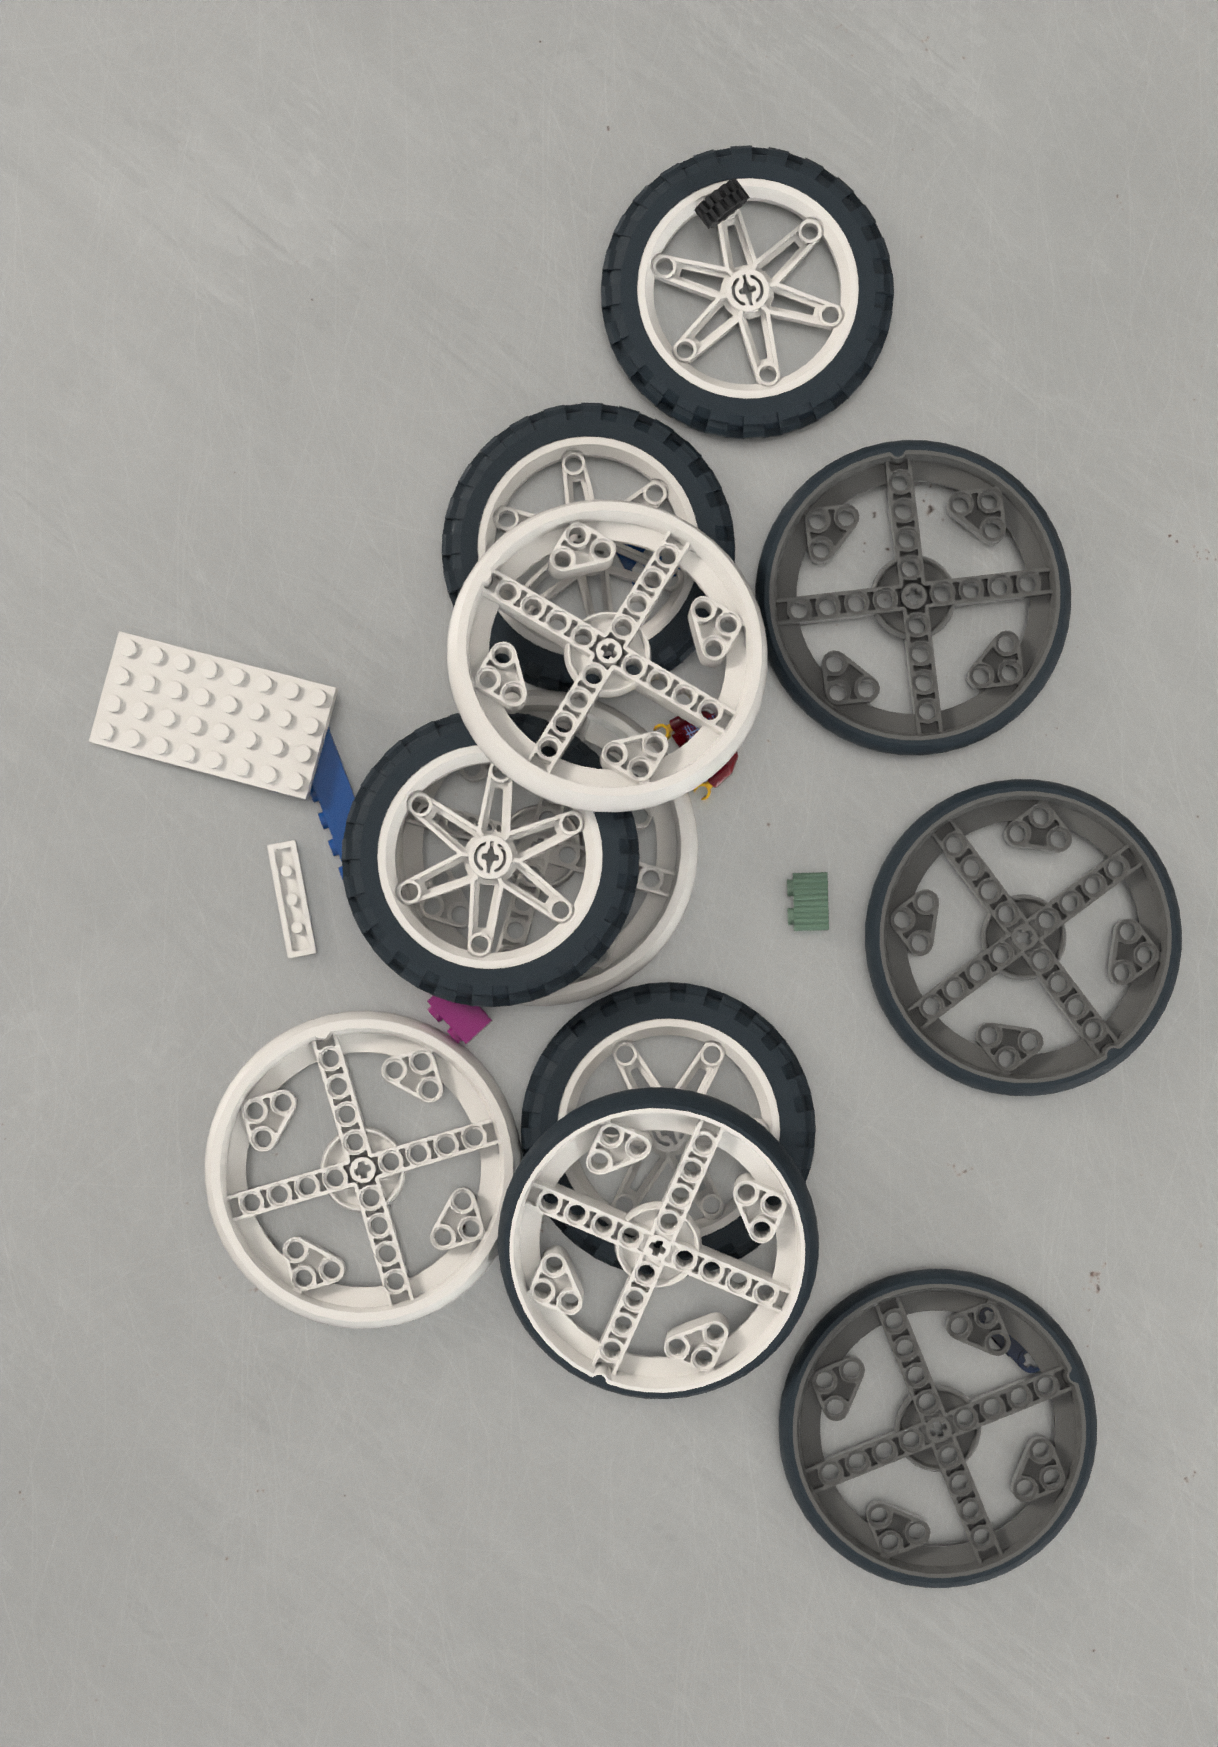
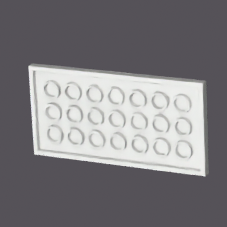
[89,631,338,800]

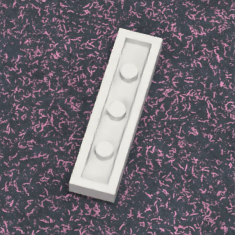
[267,840,317,959]

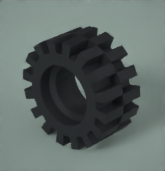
[694,178,750,229]

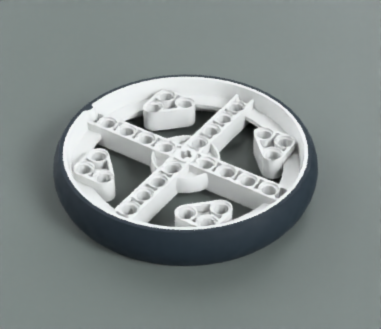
[498,1087,819,1399]

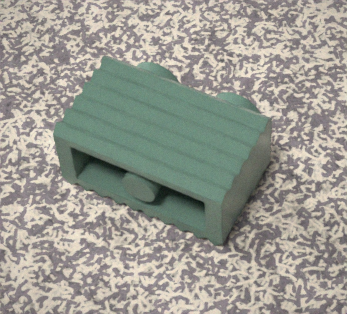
[787,872,829,931]

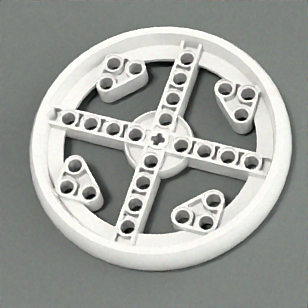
[447,499,768,812]
[396,690,698,1006]
[205,1011,522,1329]

